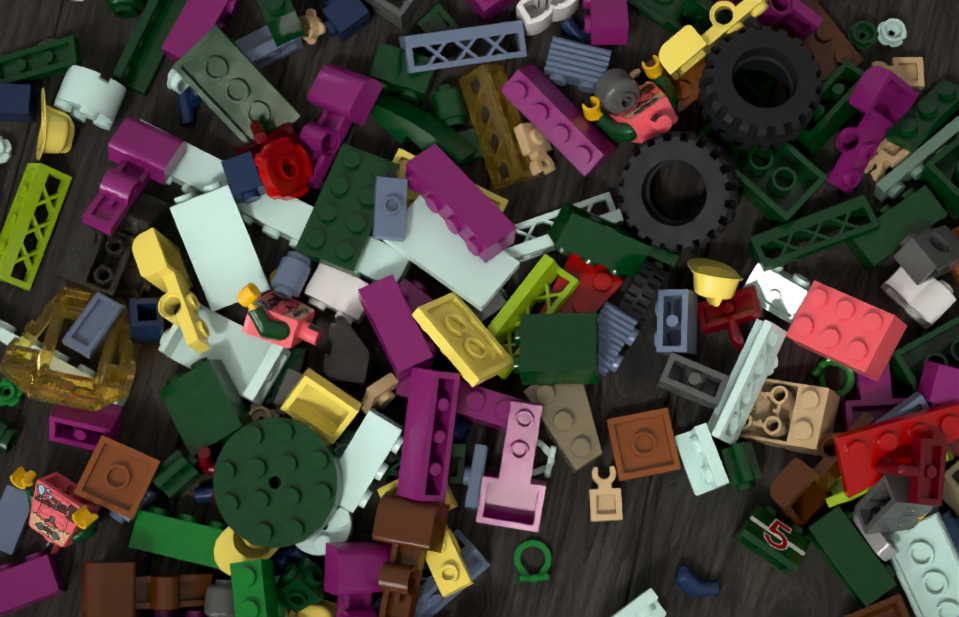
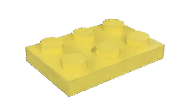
[412,292,514,387]

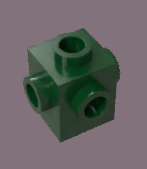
[276,556,326,613]

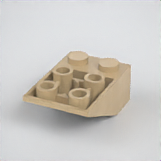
[739,378,840,456]

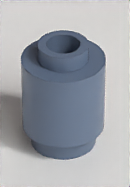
[270,251,311,300]

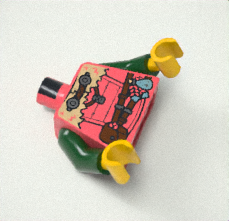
[582,55,679,144]
[237,268,324,348]
[10,466,101,554]

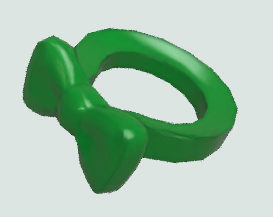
[808,357,855,396]
[514,540,552,583]

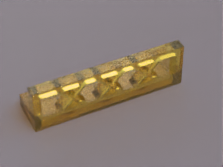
[458,64,540,191]

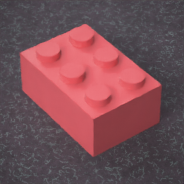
[786,280,907,382]

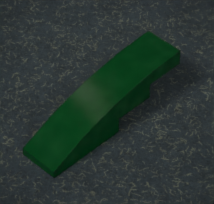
[369,92,478,167]

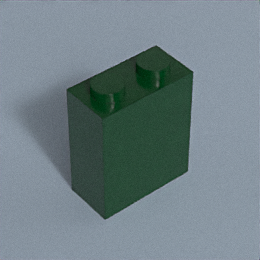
[514,312,599,385]
[158,357,254,457]

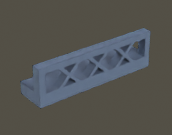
[399,20,527,73]
[371,528,490,617]

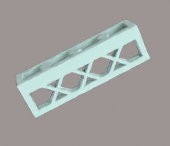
[503,192,624,263]
[707,319,788,445]

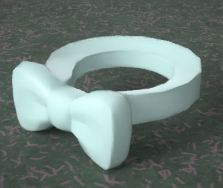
[532,439,557,478]

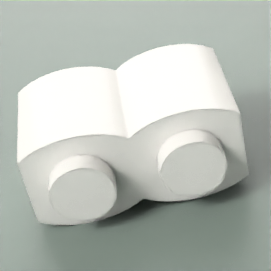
[516,0,579,36]
[304,263,369,326]
[881,266,957,329]

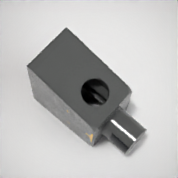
[854,474,939,534]

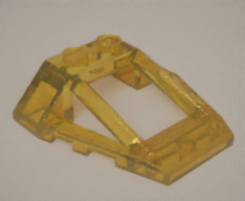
[0,287,136,411]

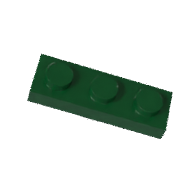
[0,35,82,84]
[886,79,959,153]

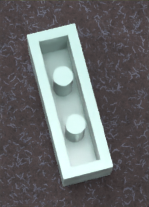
[339,408,405,513]

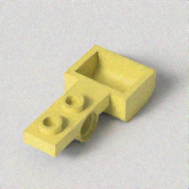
[659,0,769,81]
[132,227,211,354]
[280,368,362,444]
[377,479,474,598]

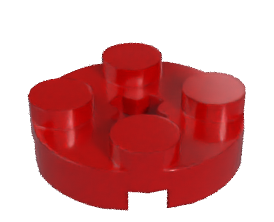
[254,137,313,201]

